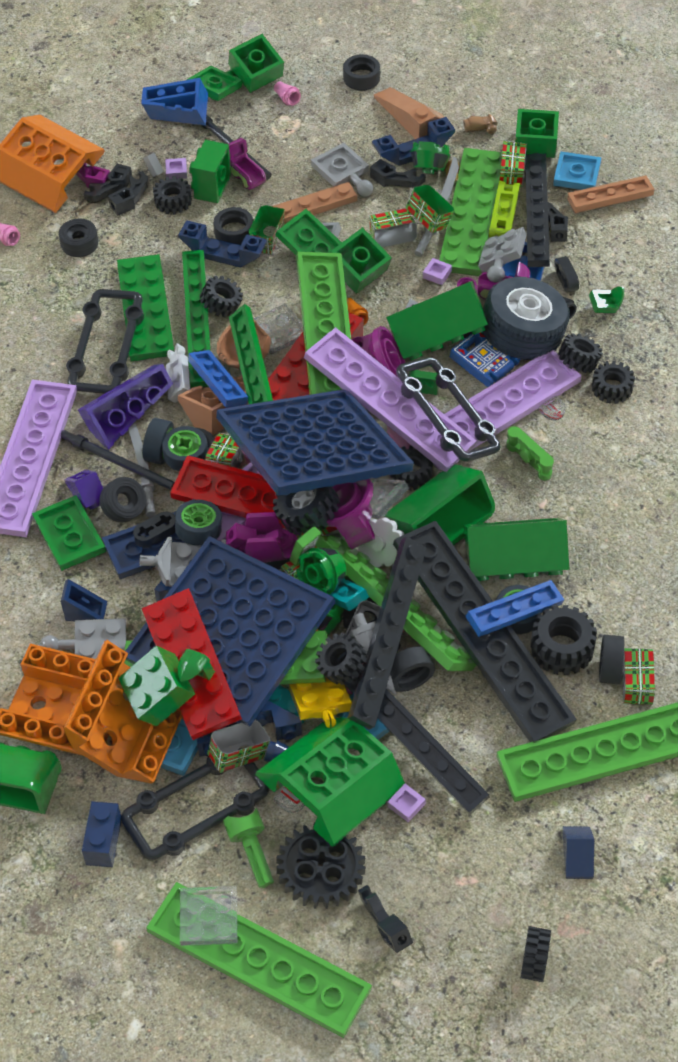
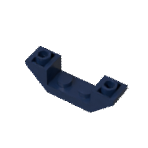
[372,117,455,166]
[178,220,267,268]
[196,701,302,757]

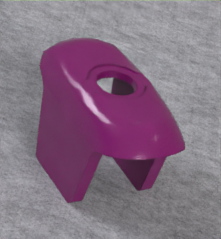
[244,512,298,563]

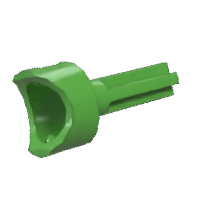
[223,808,274,888]

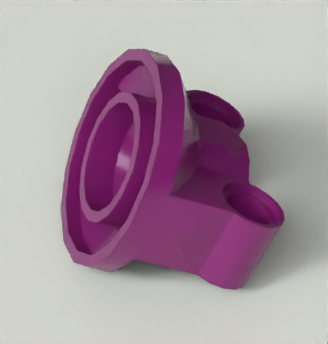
[351,326,408,377]
[327,479,375,549]

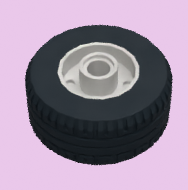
[482,277,570,360]

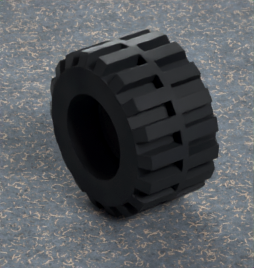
[530,605,597,675]

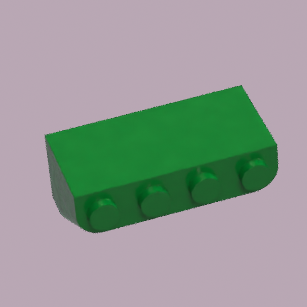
[386,281,488,361]
[383,464,495,546]
[463,518,570,581]
[0,742,62,814]

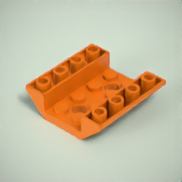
[0,114,105,213]
[63,640,182,784]
[0,644,124,756]

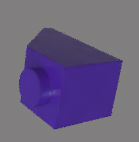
[64,470,103,510]

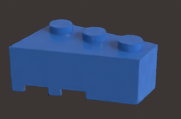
[141,78,208,125]

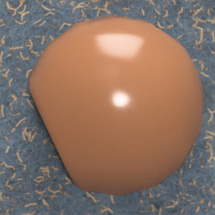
[216,319,272,369]

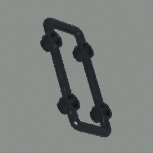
[66,289,144,394]
[396,357,501,462]
[121,748,270,860]

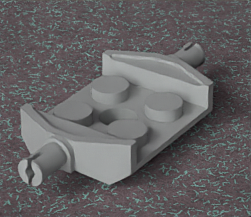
[140,537,226,586]

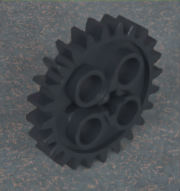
[276,822,366,909]

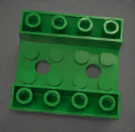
[256,717,405,847]

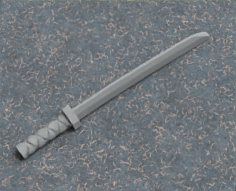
[414,157,459,257]
[128,422,156,517]

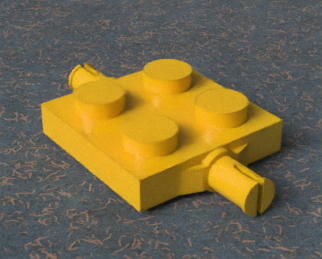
[289,678,352,728]

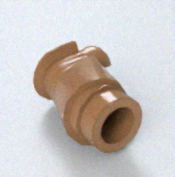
[463,114,498,134]

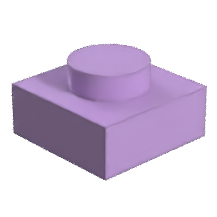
[165,158,187,179]
[423,258,452,285]
[388,784,426,822]

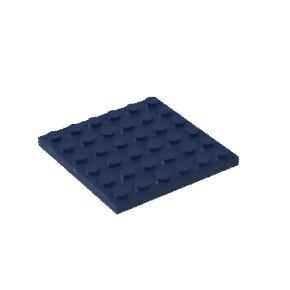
[216,389,414,496]
[125,536,335,727]

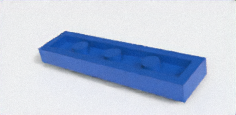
[188,350,248,408]
[466,580,564,637]

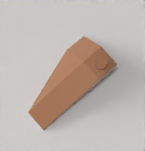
[374,87,444,139]
[178,375,269,435]

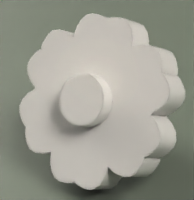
[358,517,404,568]

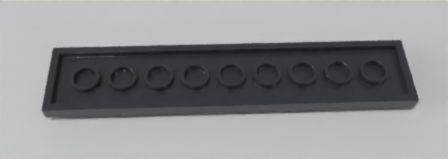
[393,521,577,743]

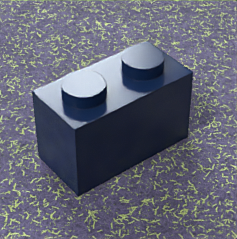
[82,801,121,868]

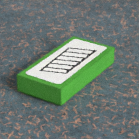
[290,527,321,566]

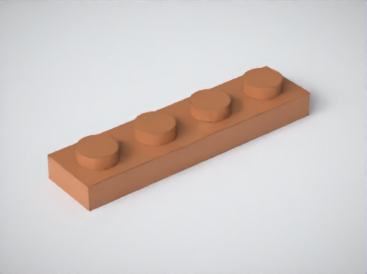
[567,175,655,213]
[273,182,357,225]

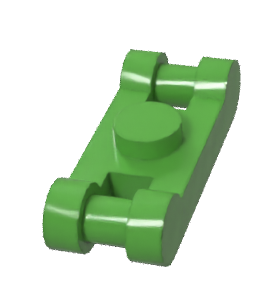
[506,426,554,481]

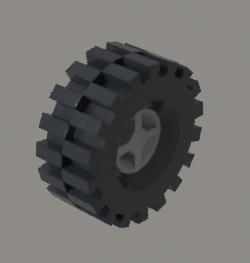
[273,487,340,536]

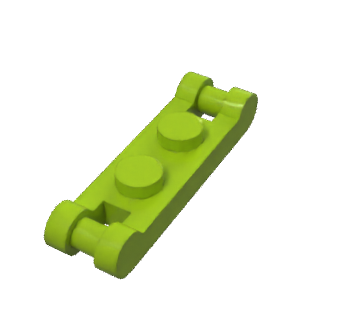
[489,181,520,238]

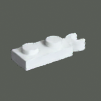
[166,343,190,403]

